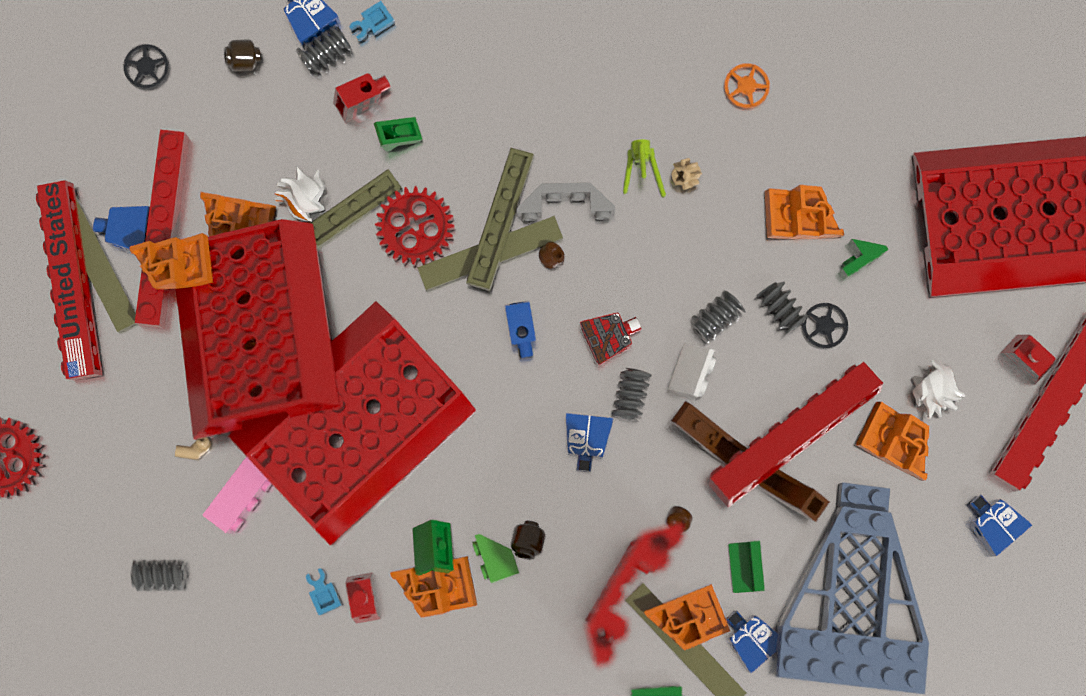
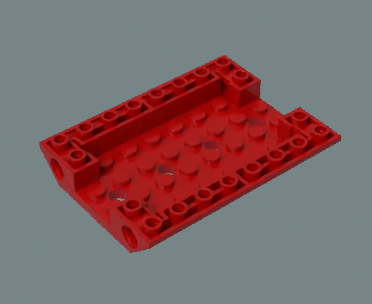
[913,136,1086,297]
[176,219,340,440]
[228,301,476,546]
[583,523,685,668]

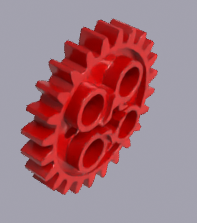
[375,186,455,266]
[0,417,44,498]

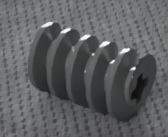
[296,26,352,73]
[756,281,808,336]
[691,290,746,344]
[611,368,652,422]
[131,559,185,591]

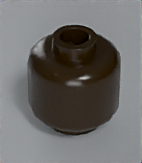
[224,39,261,72]
[511,520,546,559]

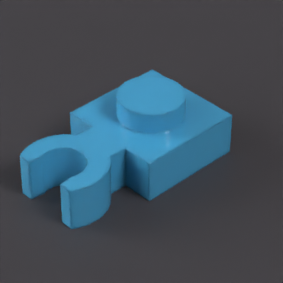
[349,1,395,41]
[306,568,342,616]

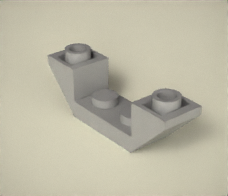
[517,182,615,221]

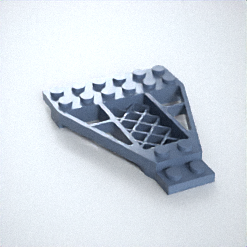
[776,482,929,694]

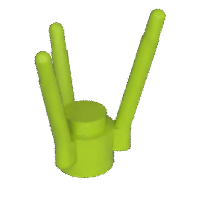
[623,139,666,197]

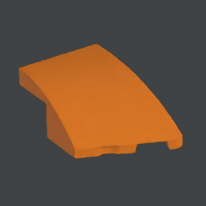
[765,185,844,239]
[200,192,276,236]
[130,233,213,289]
[856,402,929,481]
[390,556,477,618]
[644,584,730,650]

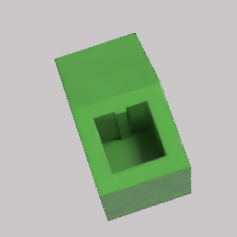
[472,534,519,583]

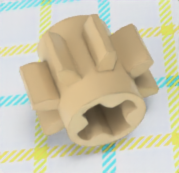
[671,158,702,190]

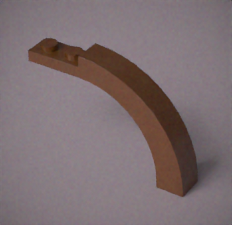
[671,401,830,522]

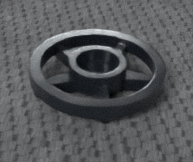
[123,44,169,89]
[802,303,848,349]

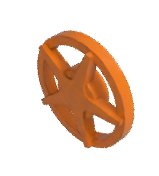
[724,63,770,109]

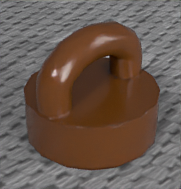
[538,242,565,269]
[666,506,693,532]

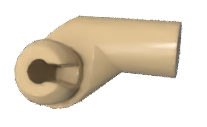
[175,437,211,460]

